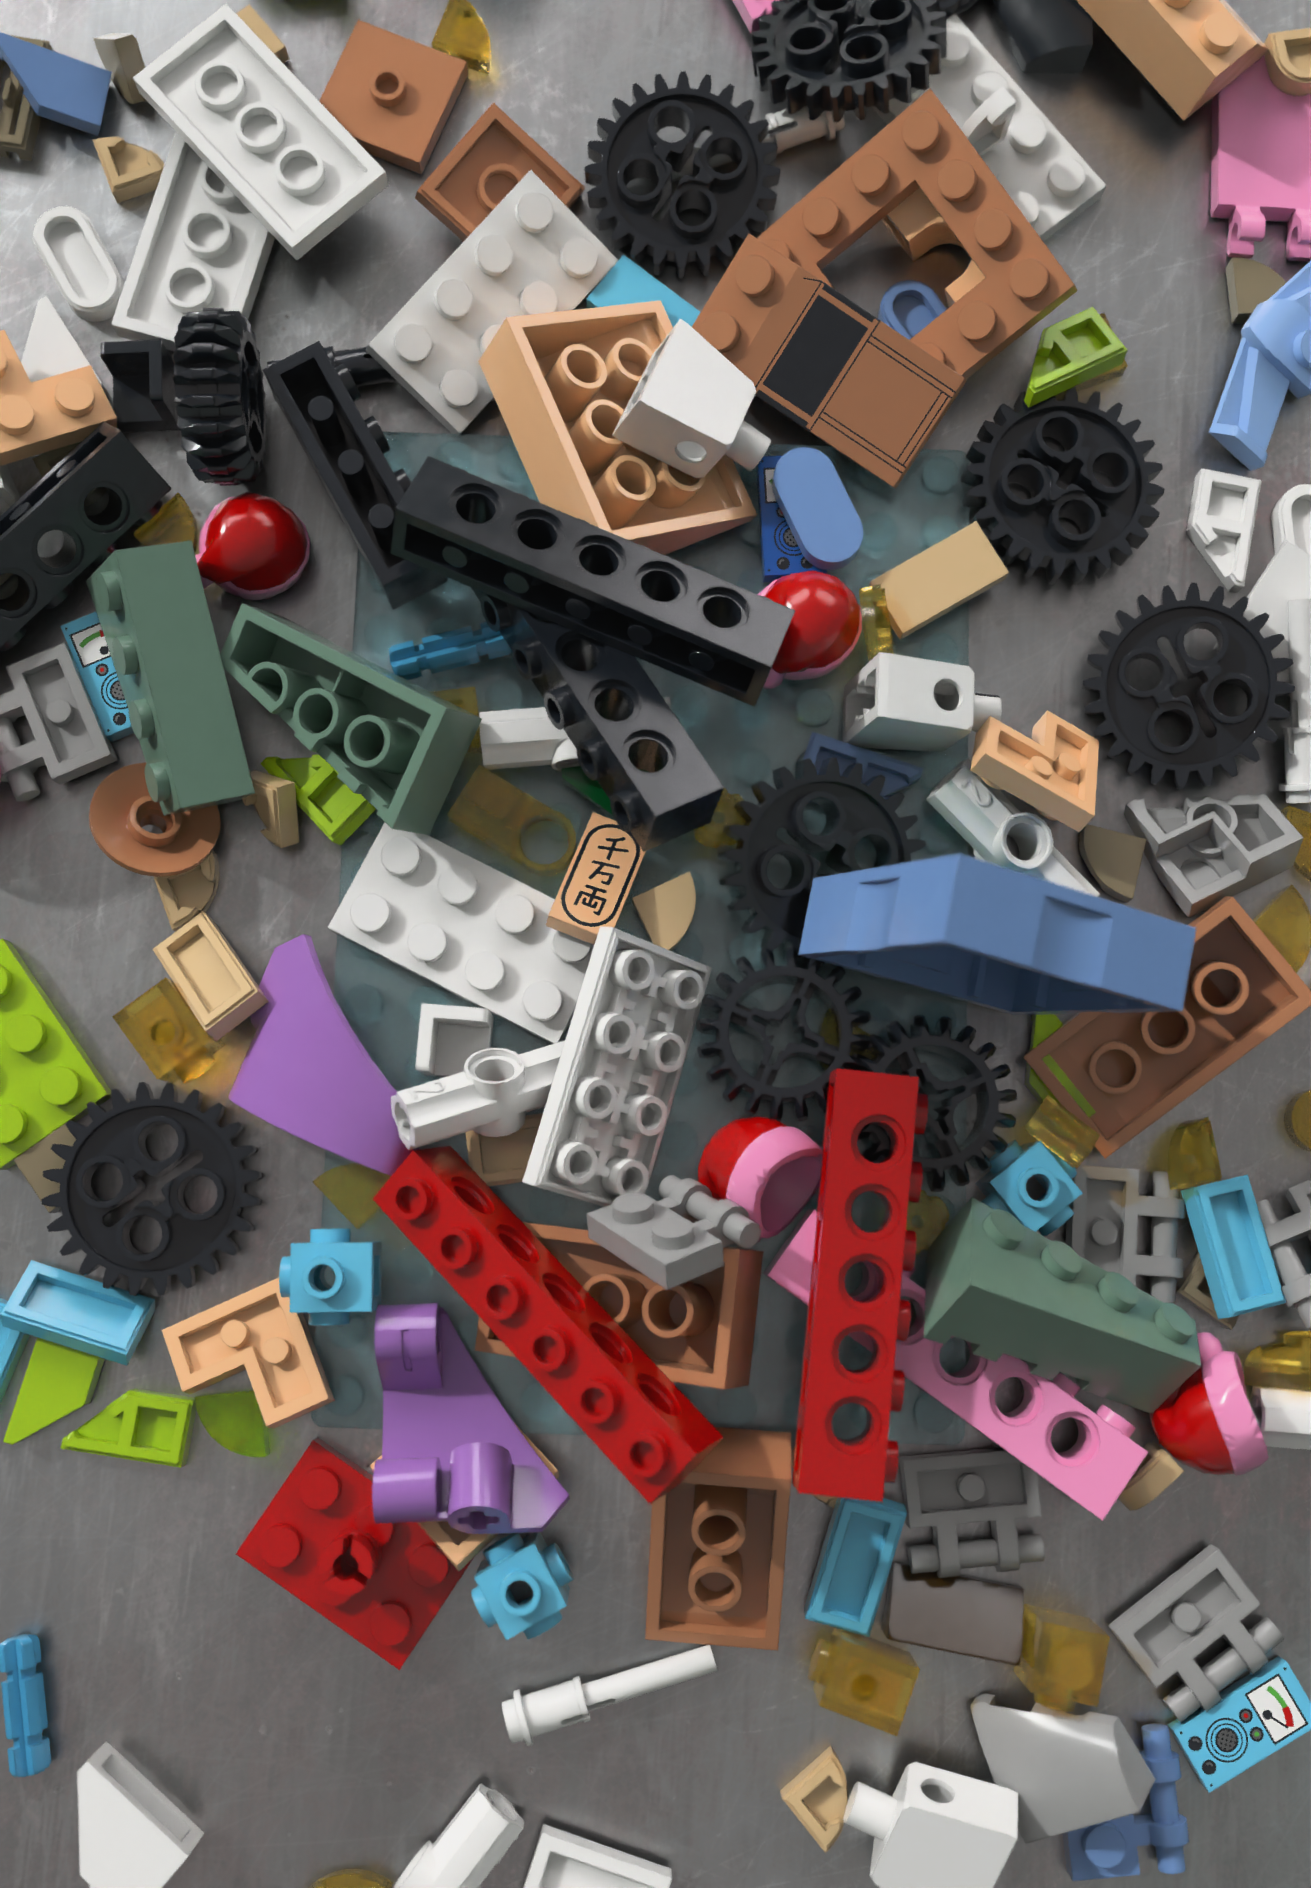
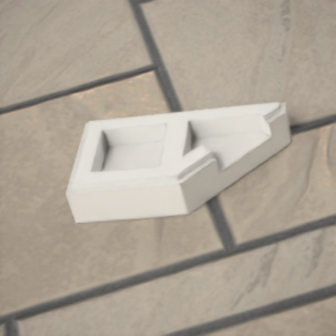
[21,295,109,396]
[1186,468,1262,593]

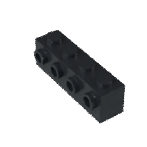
[263,341,448,610]

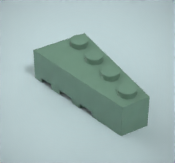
[86,540,255,816]
[220,603,482,835]
[923,1197,1201,1414]

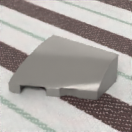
[1124,794,1303,918]

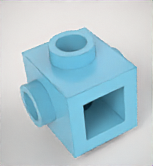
[975,1140,1083,1236]
[279,1229,382,1325]
[471,1532,574,1640]

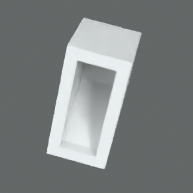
[77,1741,204,1888]

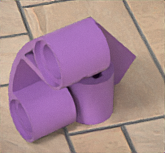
[228,934,420,1176]
[372,1303,570,1534]

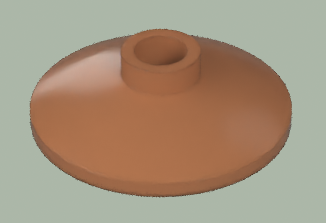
[89,762,220,877]

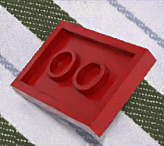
[236,1437,474,1670]

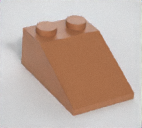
[645,1427,791,1651]

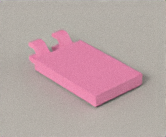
[1211,55,1311,262]

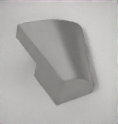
[970,1694,1156,1844]

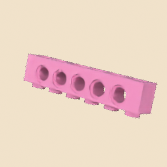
[763,1209,1148,1521]

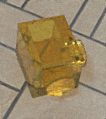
[112,977,225,1084]
[1013,1604,1110,1712]
[808,1627,920,1736]

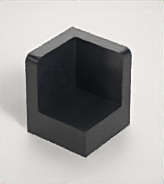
[100,339,180,433]

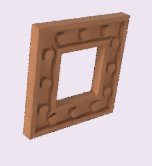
[757,88,1077,379]

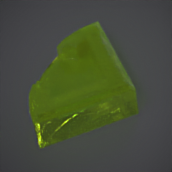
[195,1389,270,1457]

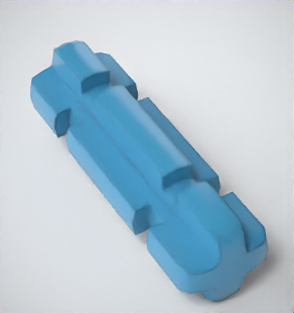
[389,622,512,680]
[0,1634,51,1777]

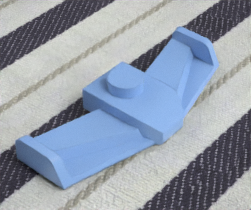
[1209,261,1311,471]

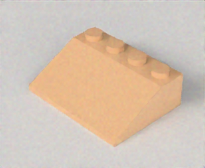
[478,300,757,555]

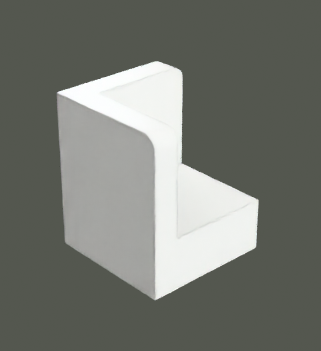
[415,1003,494,1077]

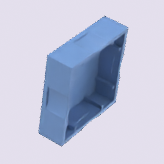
[798,853,1196,1015]

